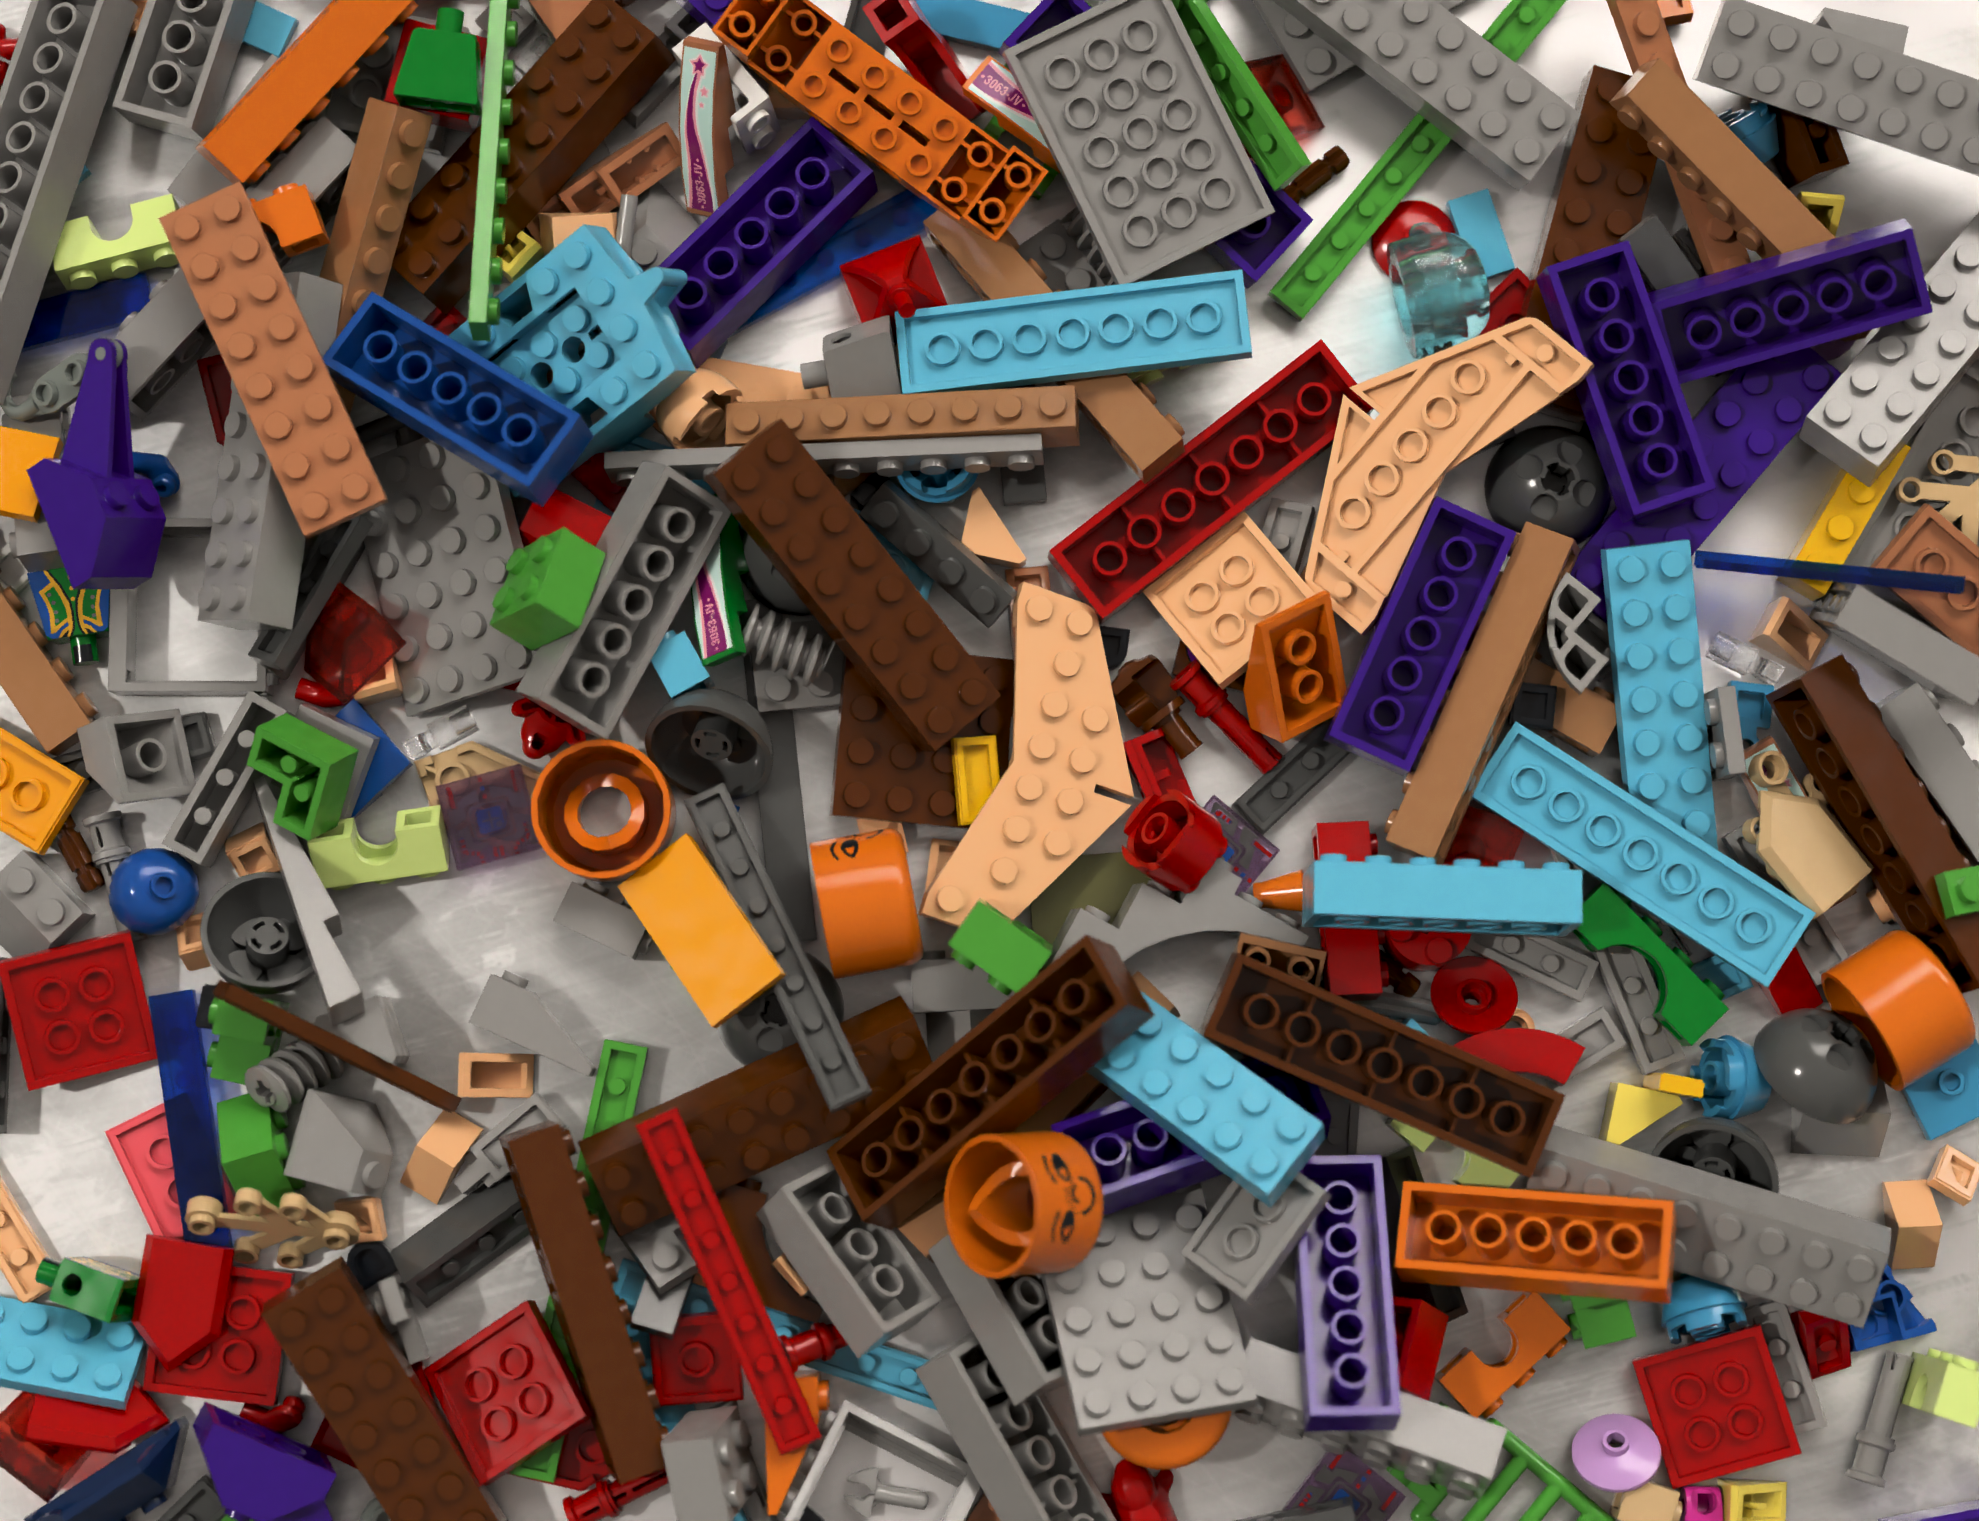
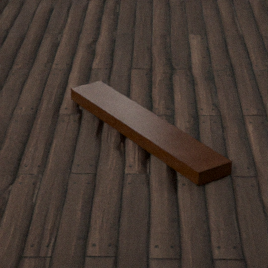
[212,979,462,1113]

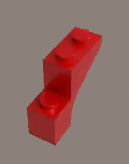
[862,0,987,122]

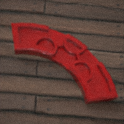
[1452,1028,1585,1087]

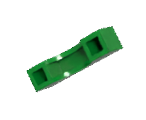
[1571,883,1729,1046]

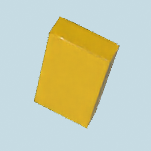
[950,735,1000,826]
[1642,1073,1705,1098]

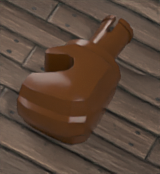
[1111,654,1203,760]

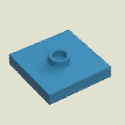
[1902,1038,1979,1141]

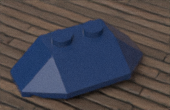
[24,1416,189,1521]

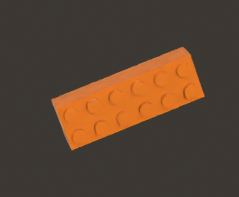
[195,0,419,184]
[1394,1181,1677,1304]

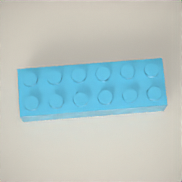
[1302,854,1582,937]
[1086,991,1325,1208]

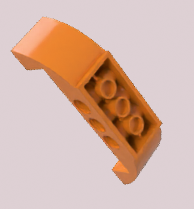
[711,0,1049,243]

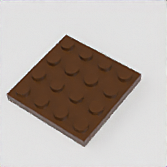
[829,654,1014,829]

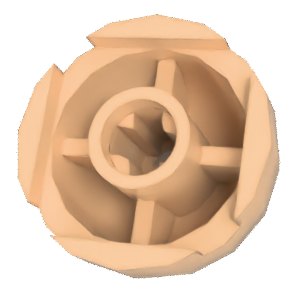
[656,368,742,449]

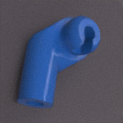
[132,451,180,498]

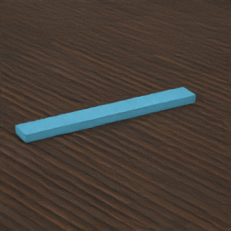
[613,1258,937,1410]

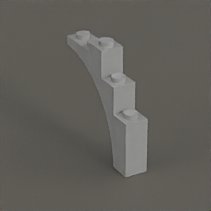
[1035,858,1309,977]

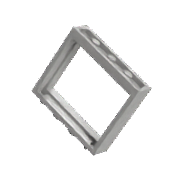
[108,518,281,696]
[1809,581,1979,707]
[779,1400,980,1521]

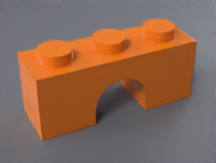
[250,183,330,258]
[1434,1292,1572,1419]

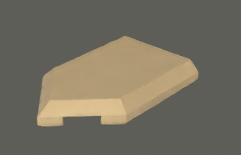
[414,741,541,856]
[1756,790,1874,921]

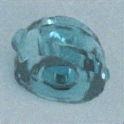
[1386,222,1490,359]

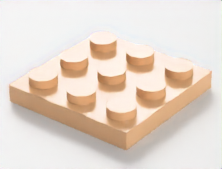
[1142,511,1315,690]

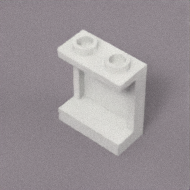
[672,22,781,154]

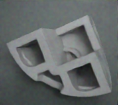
[1547,572,1610,695]

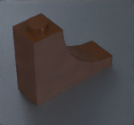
[692,1178,823,1323]

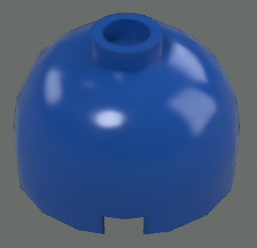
[109,848,200,936]

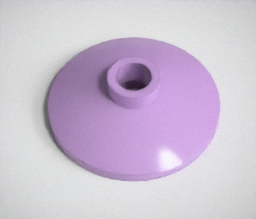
[1572,1414,1661,1493]

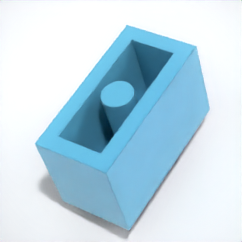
[651,630,715,699]

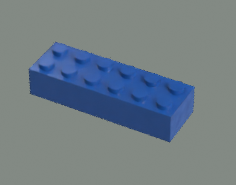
[323,292,594,508]

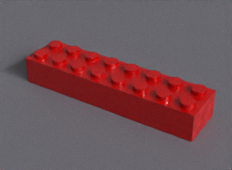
[1047,339,1374,625]

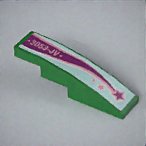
[691,493,749,667]

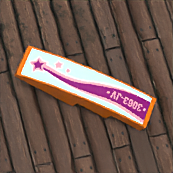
[962,55,1061,174]

